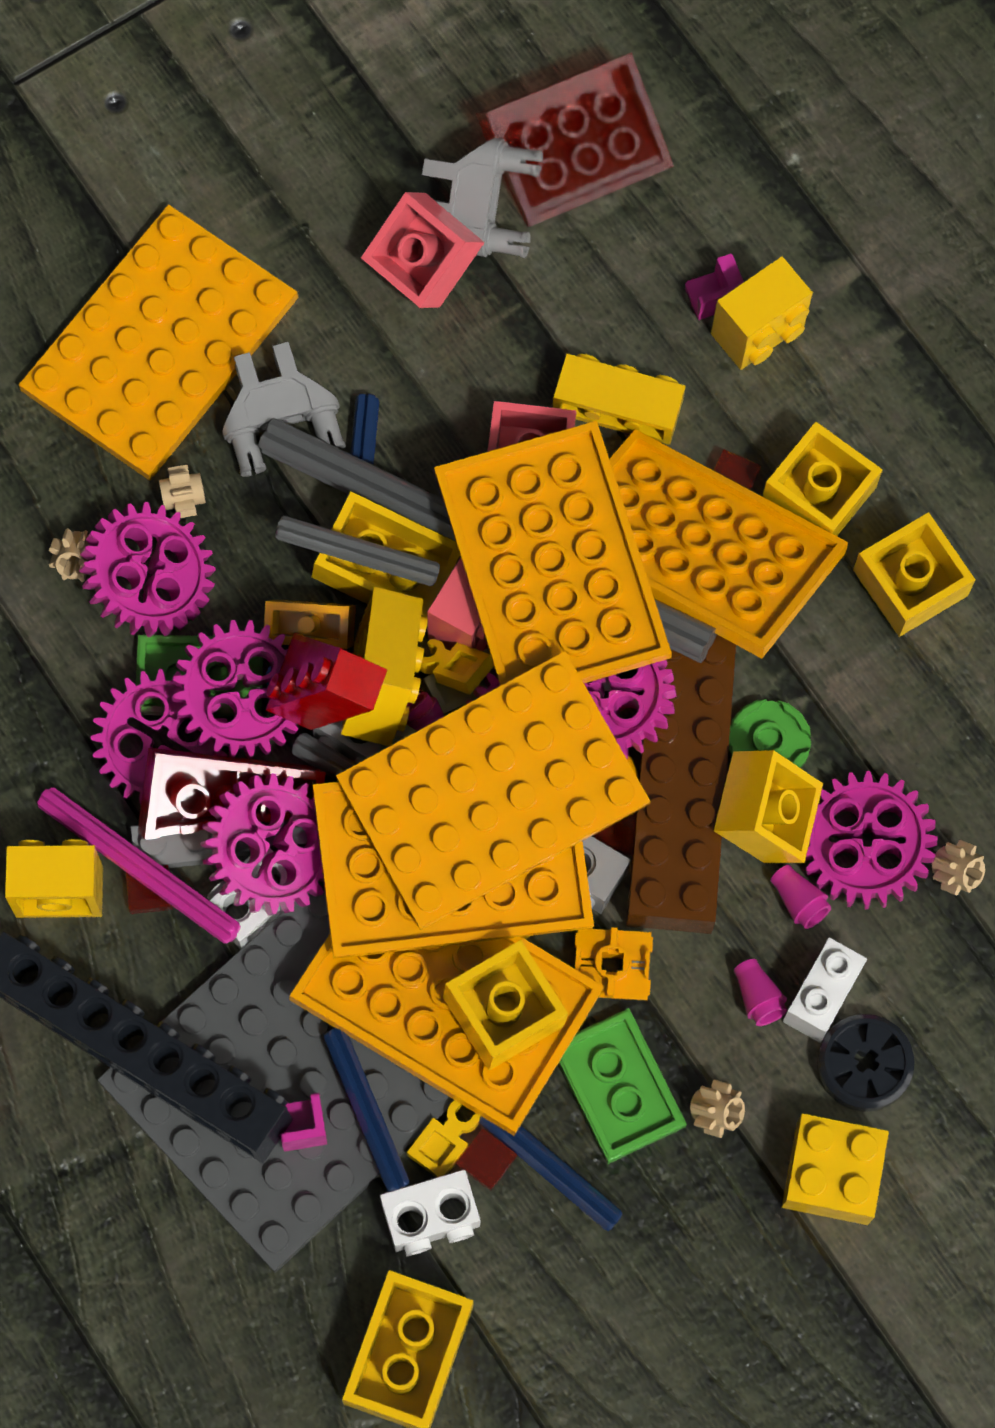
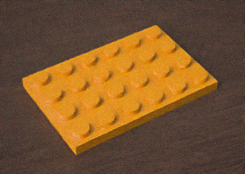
[19,204,298,481]
[434,421,672,686]
[609,429,848,659]
[336,651,651,930]
[312,782,594,959]
[289,934,604,1136]

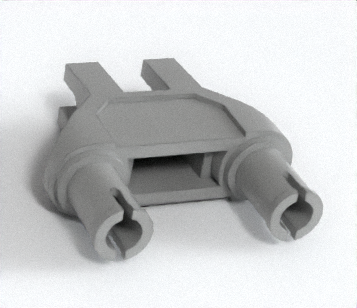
[422,138,543,258]
[222,342,346,477]

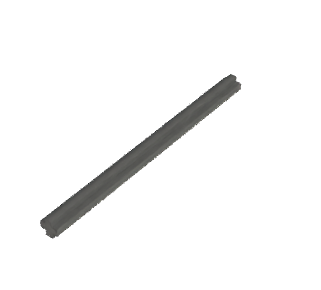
[259,418,716,663]

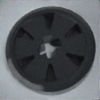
[817,1014,915,1112]

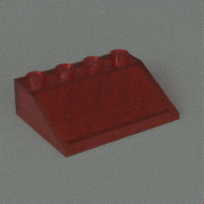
[476,53,674,227]

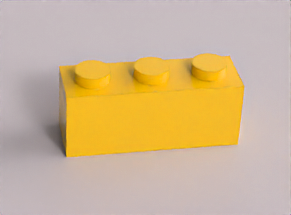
[553,354,686,445]

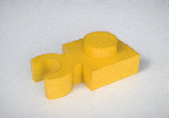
[420,639,494,695]
[407,1100,480,1178]

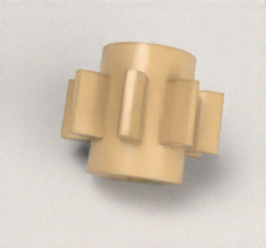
[159,465,206,518]
[49,528,91,582]
[932,840,985,895]
[690,1080,745,1138]

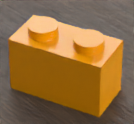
[264,600,356,649]

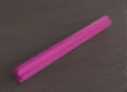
[37,787,241,944]

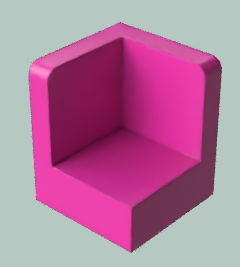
[685,254,744,320]
[280,1093,327,1152]

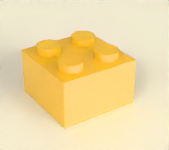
[711,256,813,370]
[762,422,883,536]
[853,512,976,637]
[714,750,823,863]
[5,839,103,918]
[443,940,568,1071]
[782,1114,889,1225]

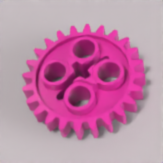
[79,502,216,637]
[172,620,298,759]
[584,660,677,759]
[91,669,228,804]
[805,771,937,910]
[200,773,324,916]

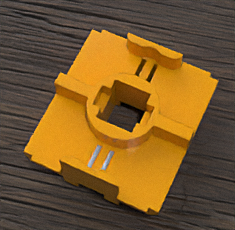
[575,927,653,1000]

